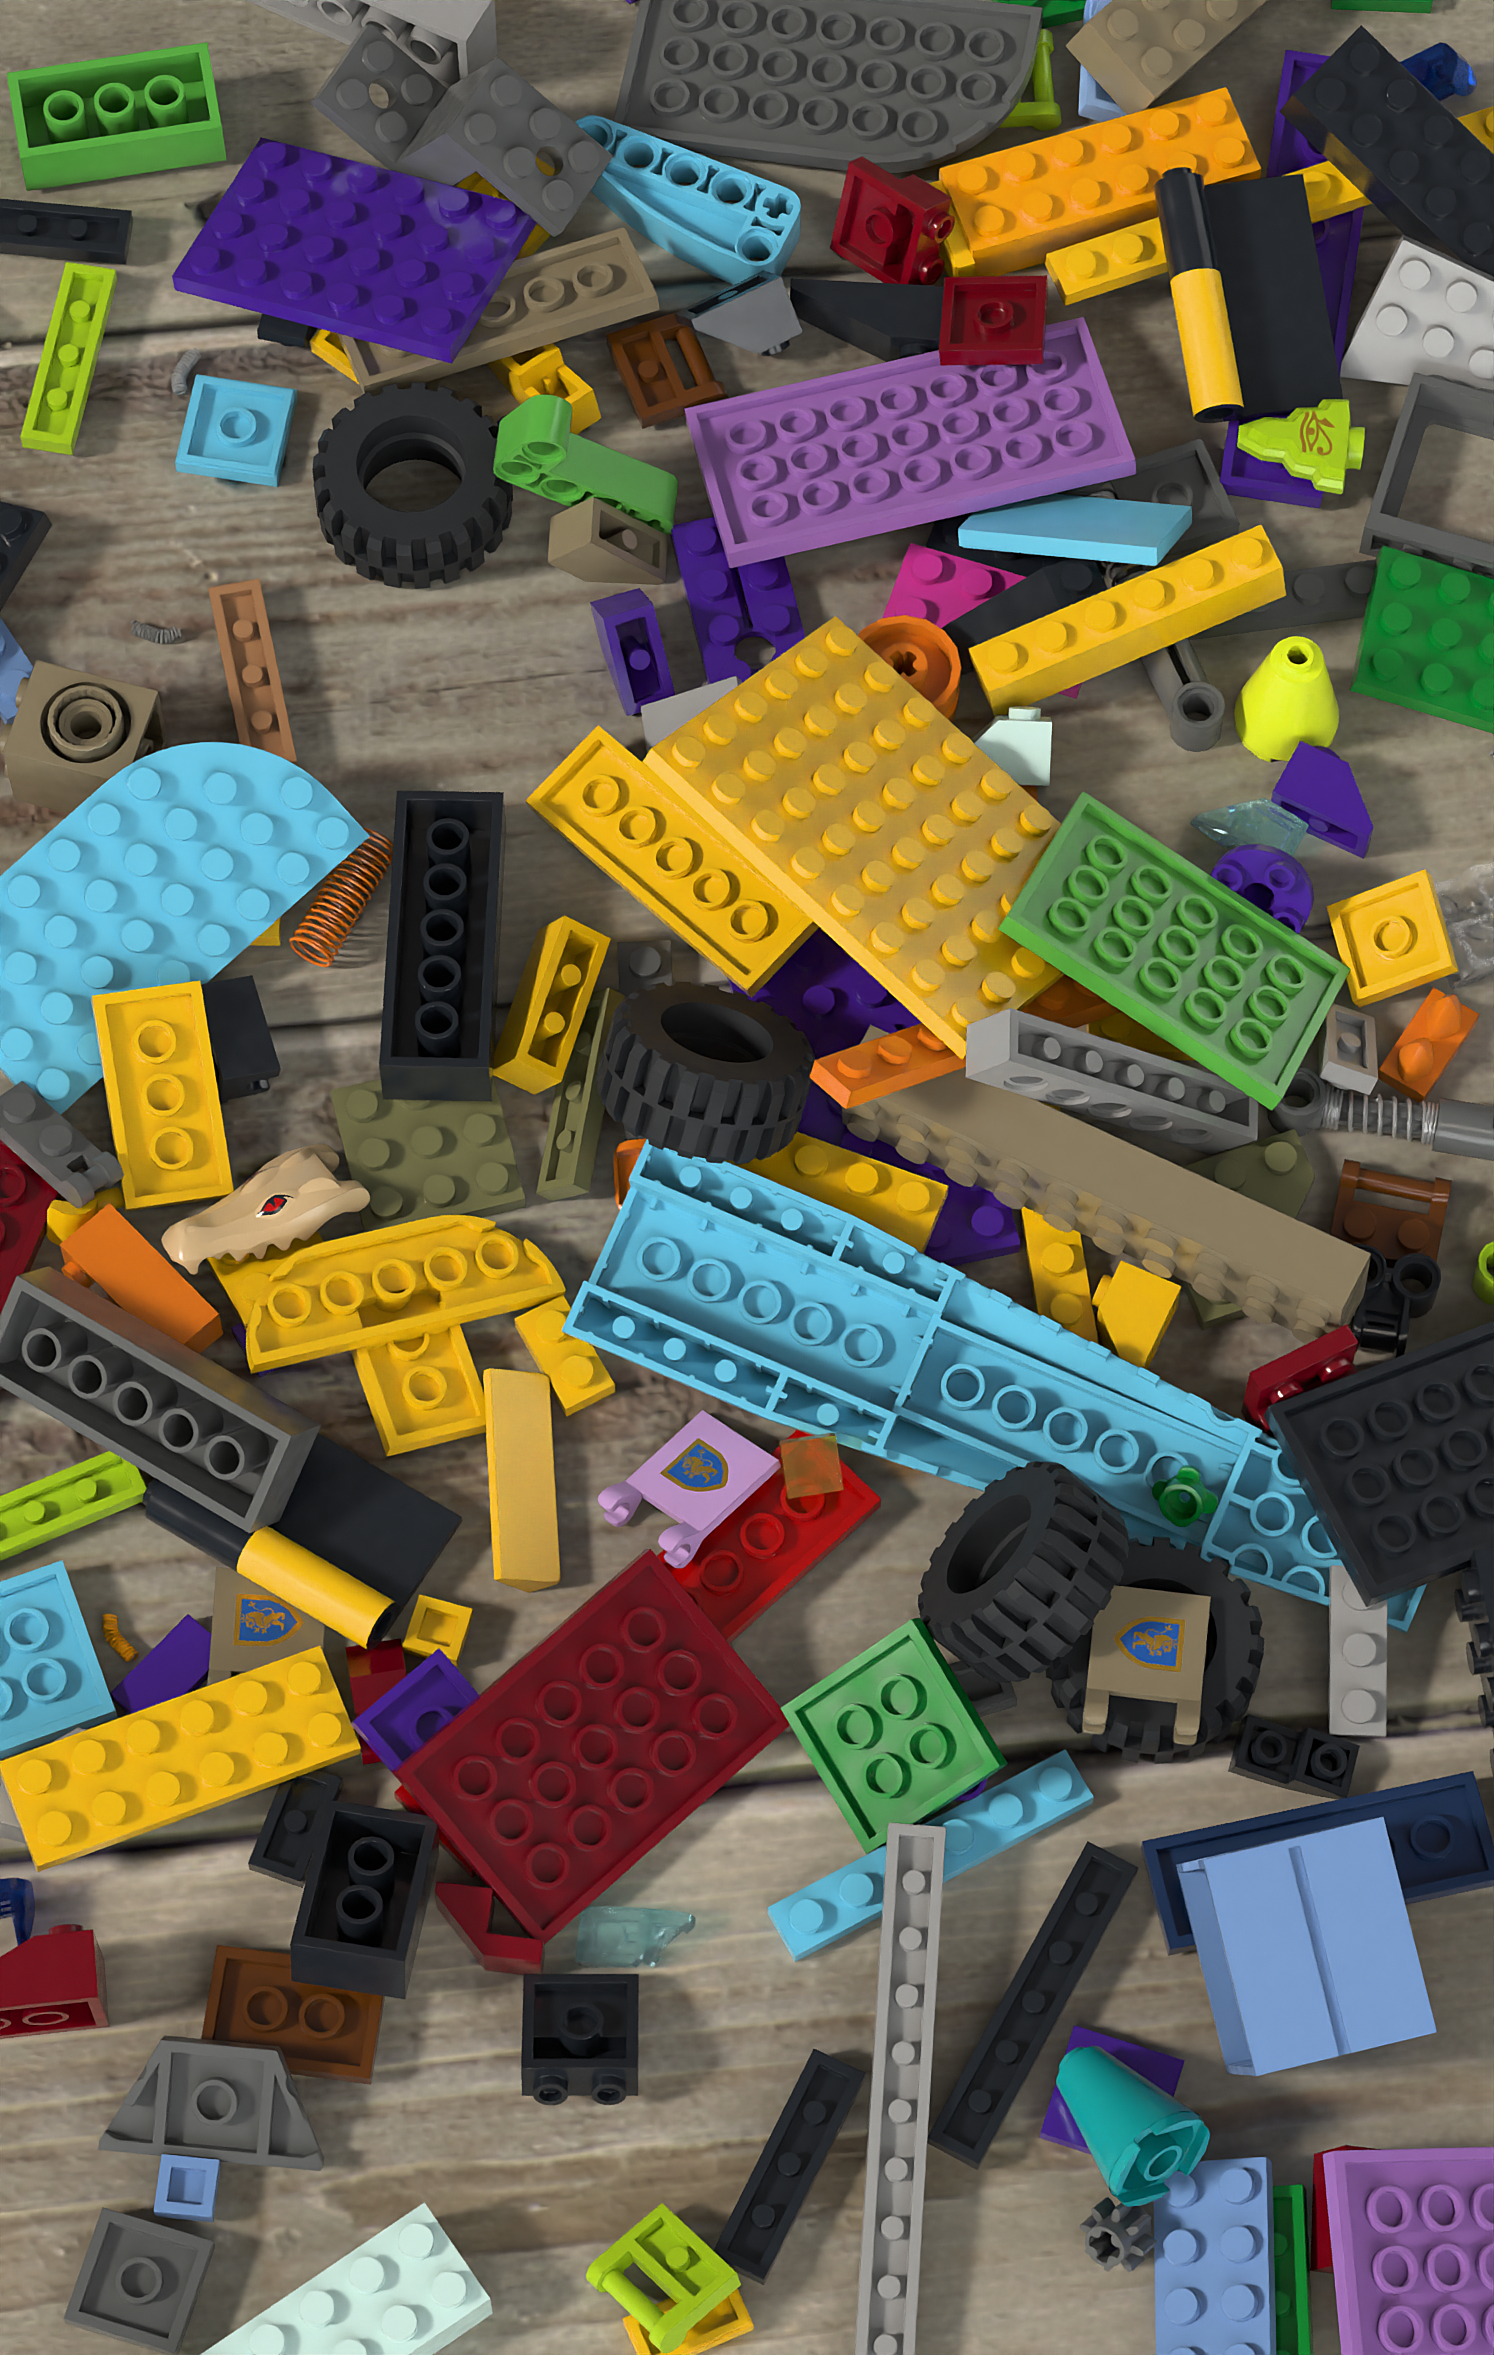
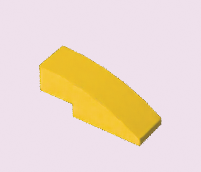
[486,343,602,435]

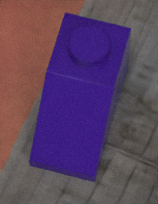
[590,588,675,716]
[1268,741,1374,859]

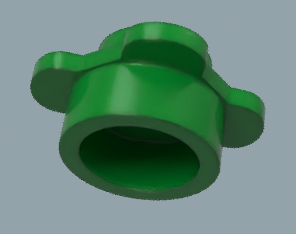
[1152,1465,1218,1527]

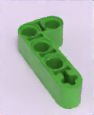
[493,394,679,535]

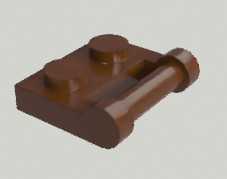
[607,311,729,429]
[1329,1159,1452,1268]

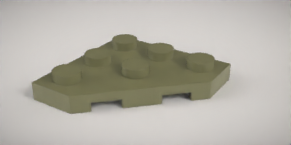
[1181,1129,1315,1330]

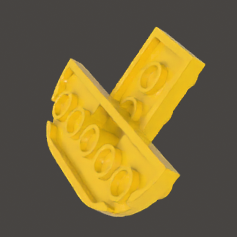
[246,1215,566,1456]

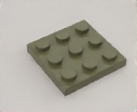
[330,1075,526,1233]

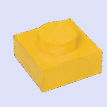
[403,1594,474,1667]

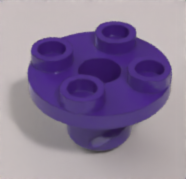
[1210,844,1314,934]

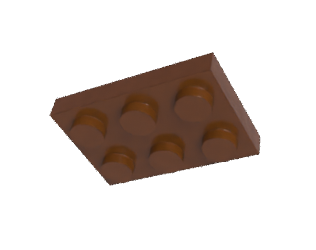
[201,1945,385,2085]

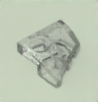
[1434,861,1494,990]

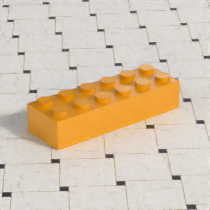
[939,87,1261,277]

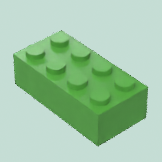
[7,42,227,191]

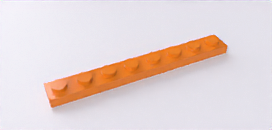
[810,975,1122,1109]

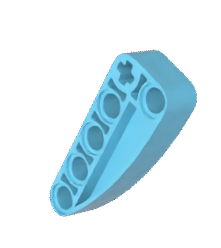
[575,115,801,285]

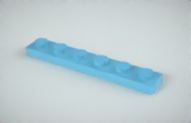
[767,1749,1094,1962]

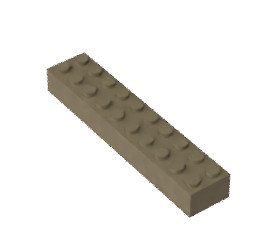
[842,1025,1371,1344]

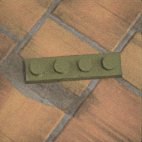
[536,987,625,1201]

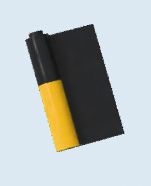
[1153,167,1343,423]
[143,1433,463,1651]

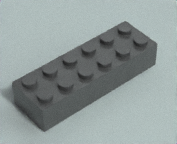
[0,1266,321,1533]

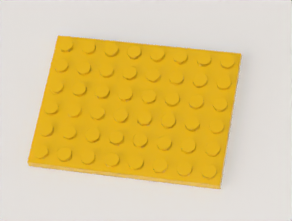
[643,616,1065,1059]

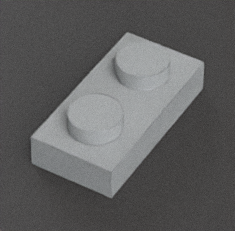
[1317,1003,1378,1095]

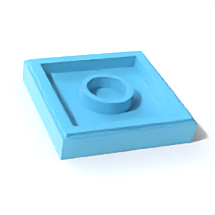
[175,374,298,487]

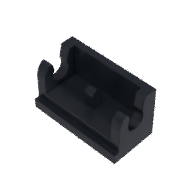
[201,975,281,1104]

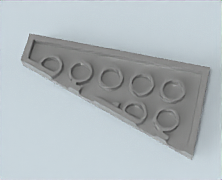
[1340,235,1494,391]

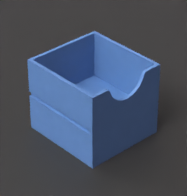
[1176,1817,1437,2076]

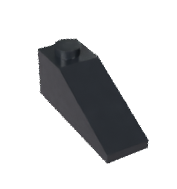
[790,278,944,362]
[942,558,1108,676]

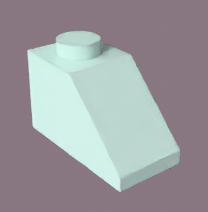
[971,706,1052,786]

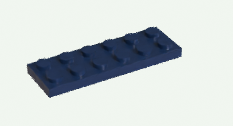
[1141,1771,1494,1956]

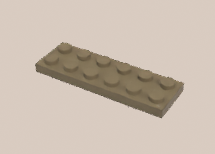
[337,227,659,397]

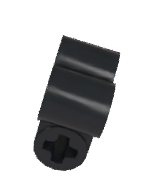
[1351,1244,1441,1358]

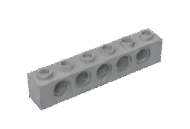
[965,1008,1258,1155]

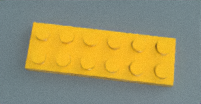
[525,725,819,998]
[0,1645,361,1872]

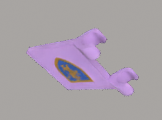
[598,1410,781,1568]

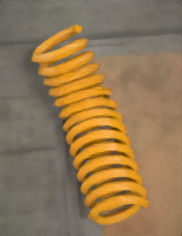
[102,1614,139,1662]

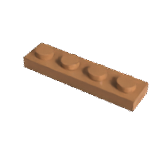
[208,579,298,766]

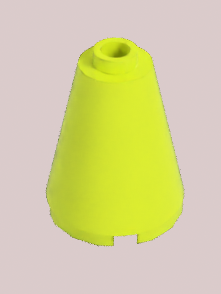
[1234,636,1339,762]

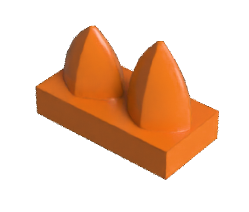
[1378,987,1480,1103]

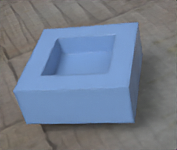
[153,2154,221,2222]

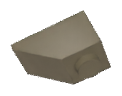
[548,497,668,585]

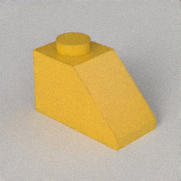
[1092,1260,1182,1370]

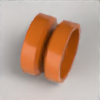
[857,615,961,724]

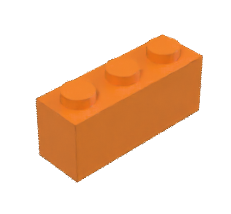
[60,1203,223,1354]

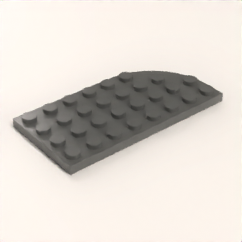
[613,0,1043,173]

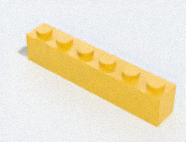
[969,524,1286,717]

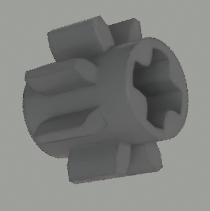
[1080,2197,1157,2272]

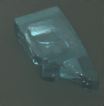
[1190,798,1309,857]
[575,1906,696,1968]

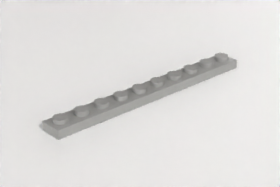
[854,1823,946,2355]

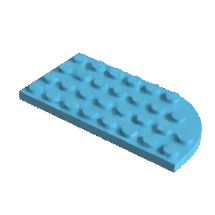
[0,742,369,1115]

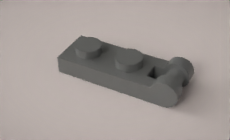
[0,1081,124,1208]

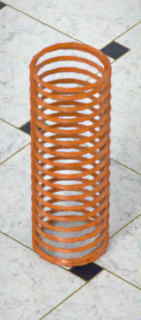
[289,828,393,967]

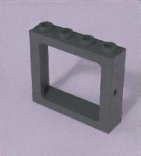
[1359,372,1494,579]

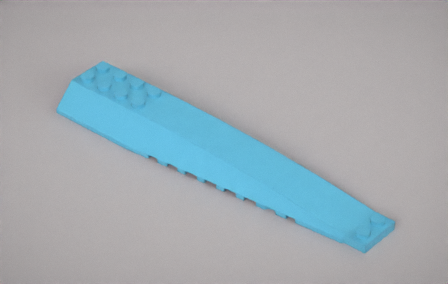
[562,1139,1427,1634]

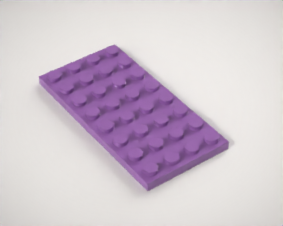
[684,317,1136,568]

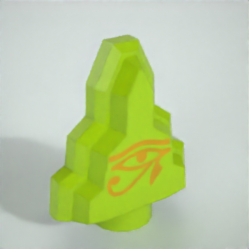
[1237,399,1365,494]

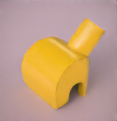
[46,1186,124,1246]

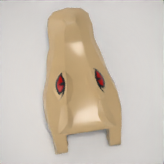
[161,1144,370,1275]

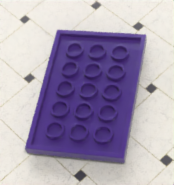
[172,137,536,364]

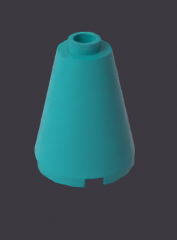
[1056,2046,1210,2207]

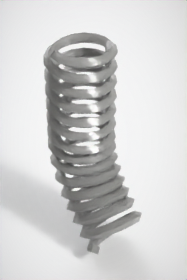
[171,348,201,395]
[130,620,182,644]

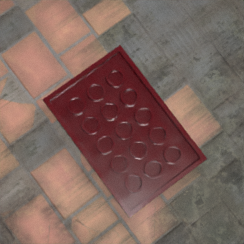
[392,1549,790,1945]

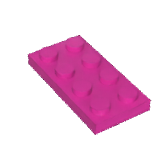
[882,543,1082,699]

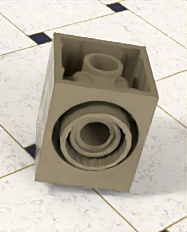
[0,660,168,814]

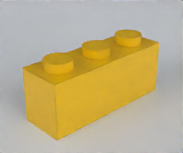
[493,916,611,1095]

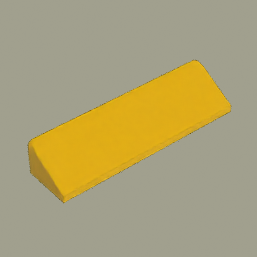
[483,1368,561,1593]

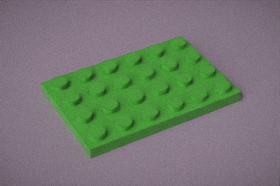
[998,791,1351,1111]

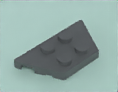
[98,2035,324,2171]

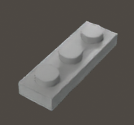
[1328,1565,1387,1738]

